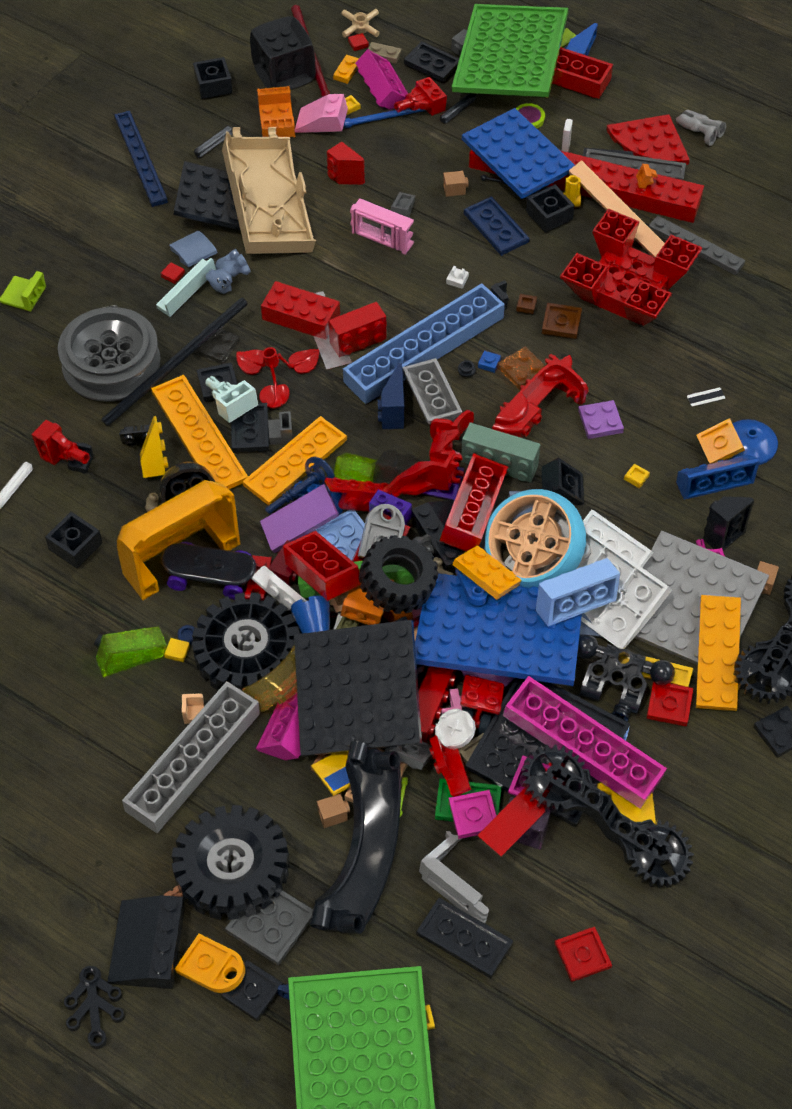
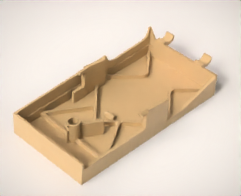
[222,127,316,254]

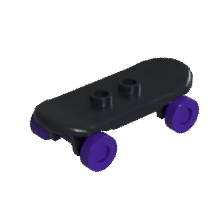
[161,542,256,600]

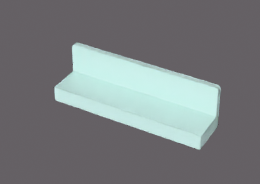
[156,258,216,317]

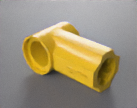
[563,175,581,207]

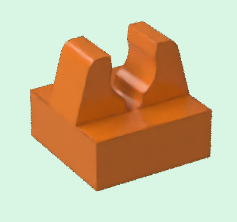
[636,164,657,188]

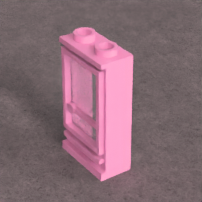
[350,198,414,255]

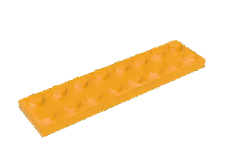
[151,375,248,489]

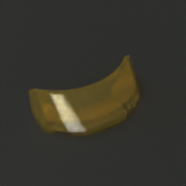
[241,645,297,712]

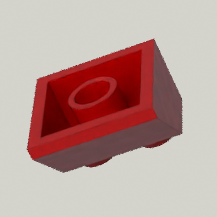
[327,142,365,185]

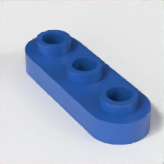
[455,568,488,606]

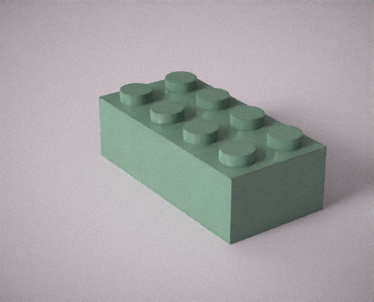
[461,423,540,483]

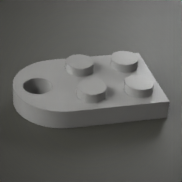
[358,504,405,558]

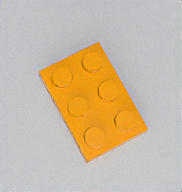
[452,545,522,600]

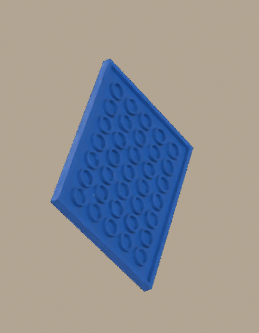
[415,573,582,686]

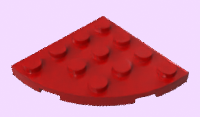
[606,114,690,165]

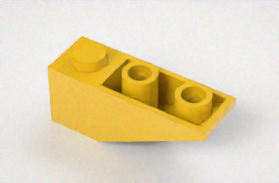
[140,416,169,478]

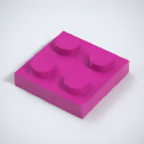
[448,790,496,839]

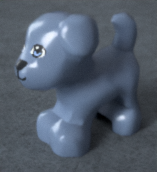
[205,249,251,294]

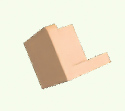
[182,694,205,724]

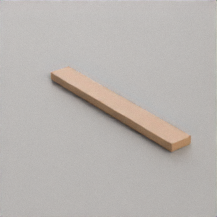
[569,160,665,257]

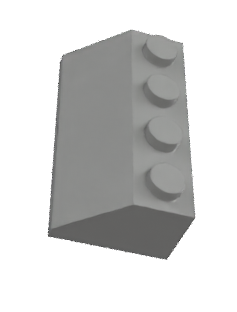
[402,358,462,424]

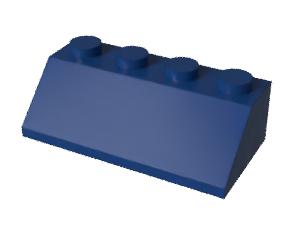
[676,455,760,500]

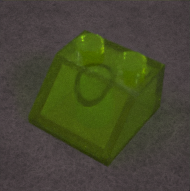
[334,452,381,482]

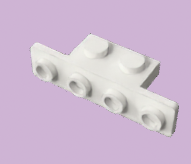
[252,566,307,613]

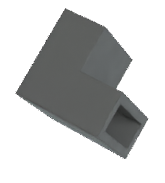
[268,411,292,445]

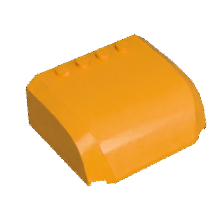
[117,480,240,600]

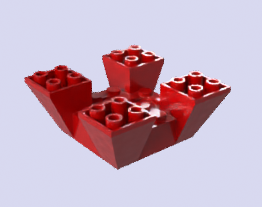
[560,209,702,326]

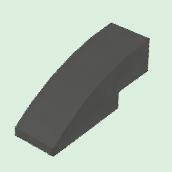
[385,192,416,234]

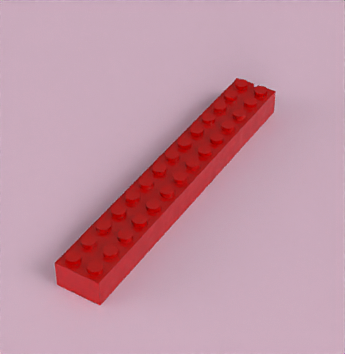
[469,149,704,223]

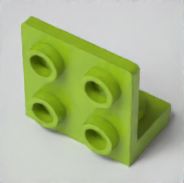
[0,271,46,312]

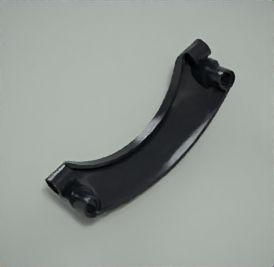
[310,741,401,934]

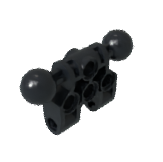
[577,634,675,715]

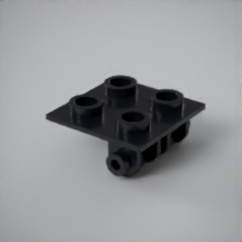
[119,424,151,446]

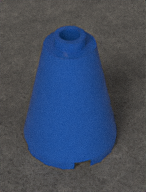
[291,596,330,634]

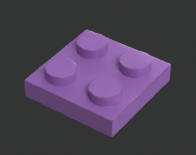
[578,400,624,439]

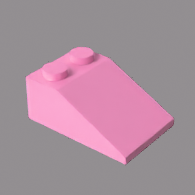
[295,94,348,133]

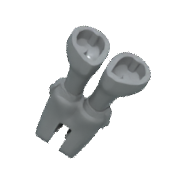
[676,110,726,146]

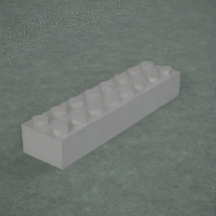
[122,681,260,833]

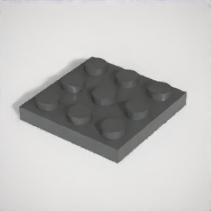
[225,891,313,966]

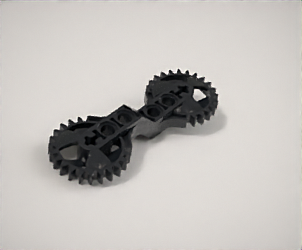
[733,576,792,704]
[520,744,694,888]

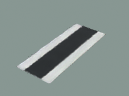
[687,387,725,406]

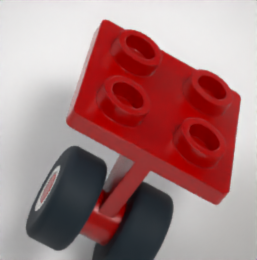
[460,675,504,736]

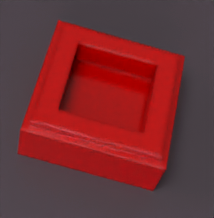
[348,33,369,51]
[161,262,185,284]

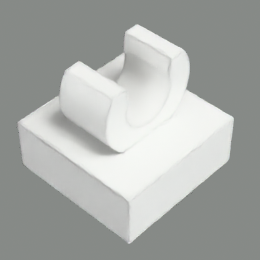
[446,266,469,289]

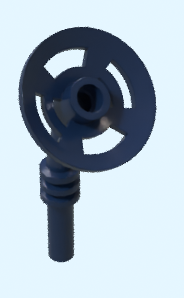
[265,457,335,514]

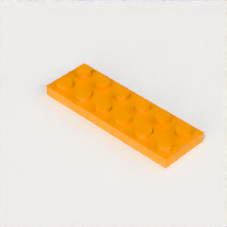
[243,416,347,506]
[696,595,741,711]

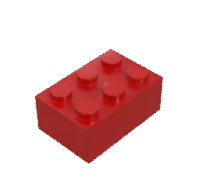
[329,301,386,358]

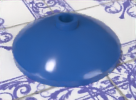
[730,419,778,465]

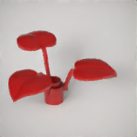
[236,347,320,408]

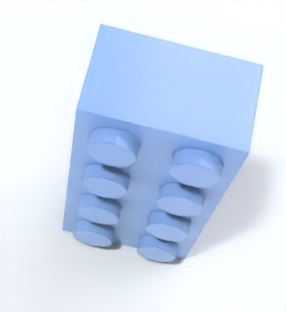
[536,558,620,626]

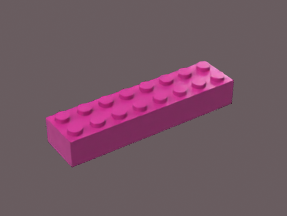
[503,676,667,809]

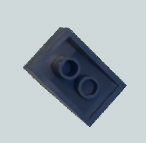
[378,363,404,429]

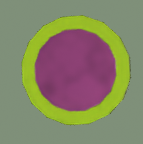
[516,103,545,129]

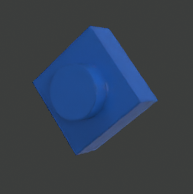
[478,351,501,373]

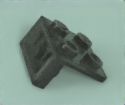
[373,450,420,484]

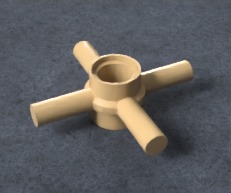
[342,9,380,38]

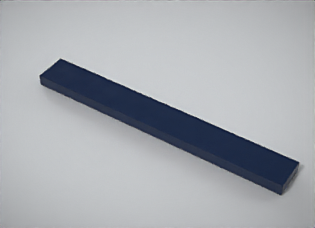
[114,111,168,207]

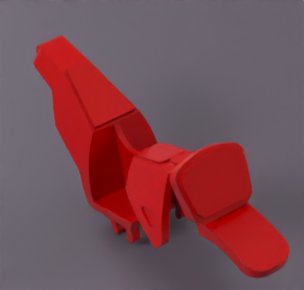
[384,410,474,497]

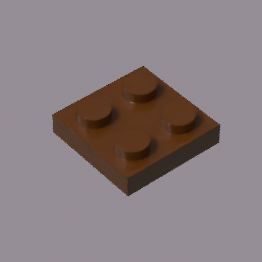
[542,303,582,339]

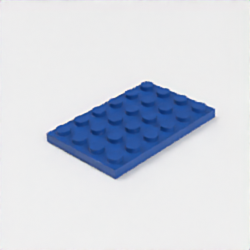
[462,108,575,199]

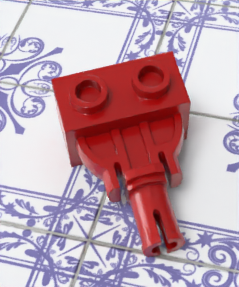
[394,77,447,116]
[31,420,90,466]

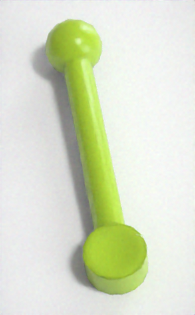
[400,777,408,817]

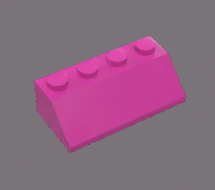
[356,49,408,110]
[256,681,301,760]

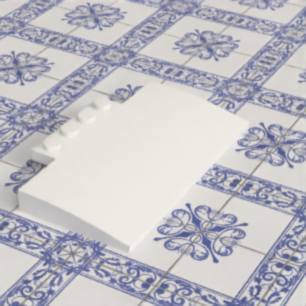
[504,509,672,649]

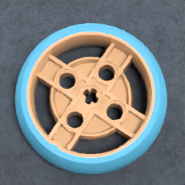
[484,489,586,588]

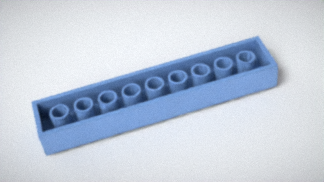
[343,283,505,404]

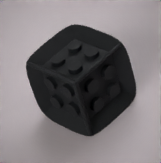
[250,16,316,90]

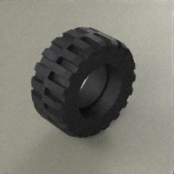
[359,535,438,614]

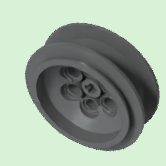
[58,307,160,401]

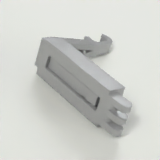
[419,831,489,924]

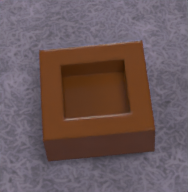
[516,294,537,314]

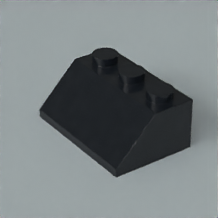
[703,496,754,551]

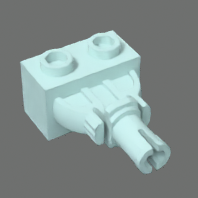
[205,376,258,423]

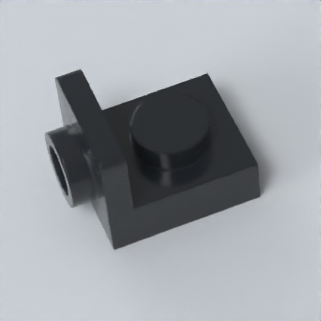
[490,280,509,310]
[68,442,94,473]

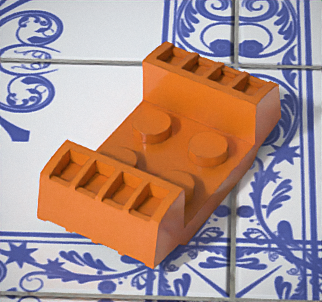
[257,86,295,137]

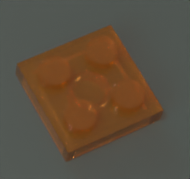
[497,346,545,390]

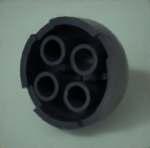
[159,462,215,503]

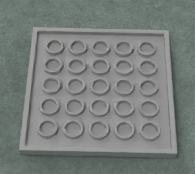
[634,530,769,665]

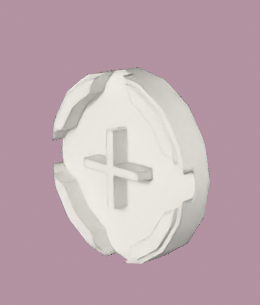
[435,709,476,749]

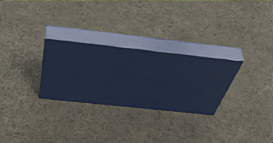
[463,196,530,256]

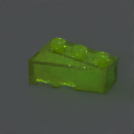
[96,626,167,677]

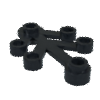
[64,966,125,1049]

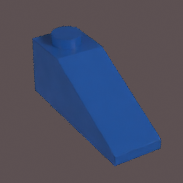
[565,23,598,56]

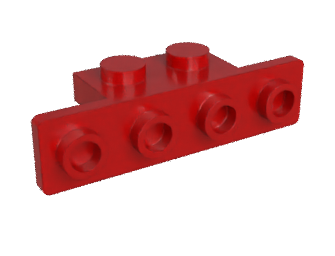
[324,477,389,511]
[429,735,471,797]

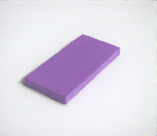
[260,484,339,553]

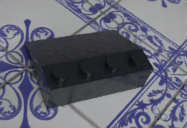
[411,500,484,575]
[107,895,185,989]

